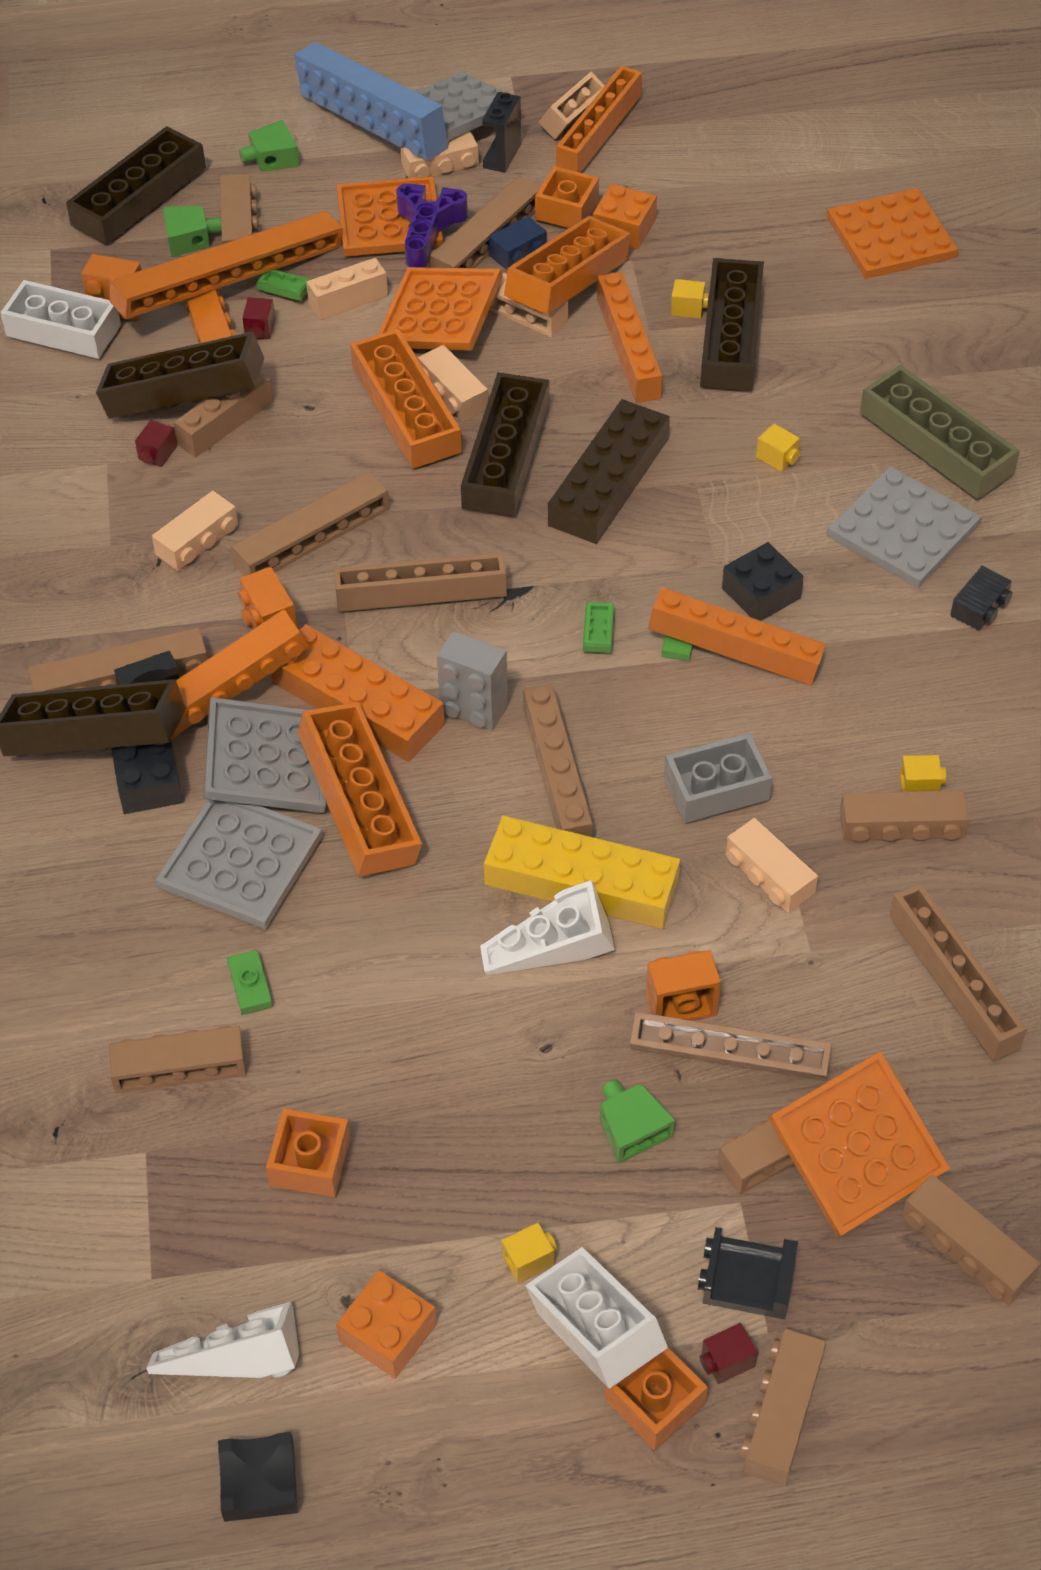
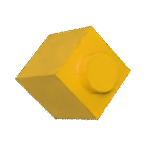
[671,279,709,319]
[756,423,800,472]
[899,755,946,792]
[501,1223,557,1283]

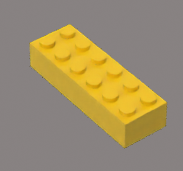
[484,815,681,929]

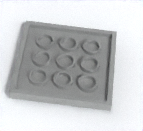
[415,72,508,141]
[827,466,982,588]
[203,697,326,813]
[155,799,323,929]

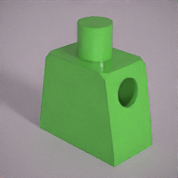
[239,120,300,172]
[163,206,222,257]
[600,1079,675,1164]

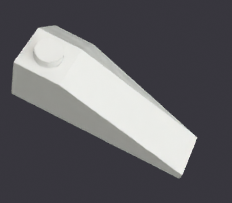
[480,880,615,975]
[146,1302,299,1378]

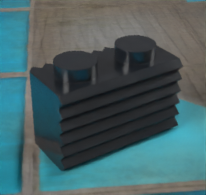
[950,565,1013,631]

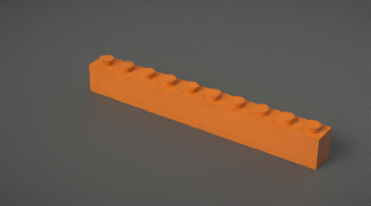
[109,211,343,319]

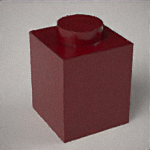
[242,297,275,339]
[135,420,177,467]
[699,1323,758,1384]

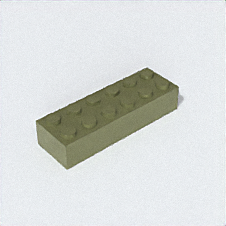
[860,365,1020,500]

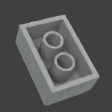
[437,631,508,731]
[664,733,772,823]

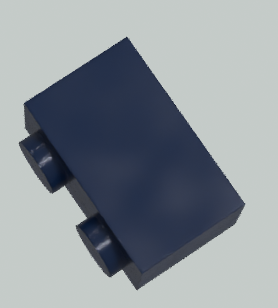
[489,216,547,270]

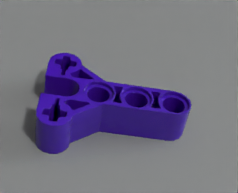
[396,183,468,268]

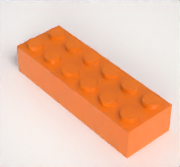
[504,216,631,315]
[350,328,462,469]
[271,624,445,762]
[297,702,422,877]

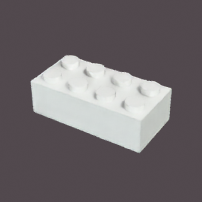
[0,280,121,359]
[525,1247,668,1389]

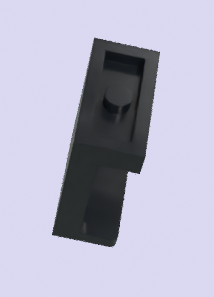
[482,92,521,173]
[698,1227,798,1319]

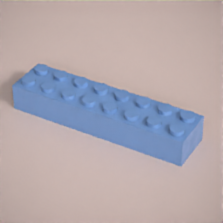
[294,42,448,161]

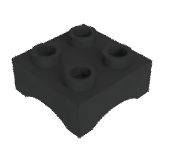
[114,650,179,685]
[218,1432,298,1522]

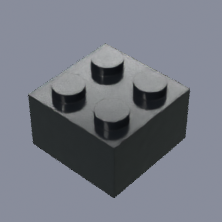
[722,542,804,621]
[111,740,183,814]

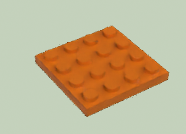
[336,176,443,257]
[826,188,959,279]
[377,267,503,350]
[767,1051,950,1237]

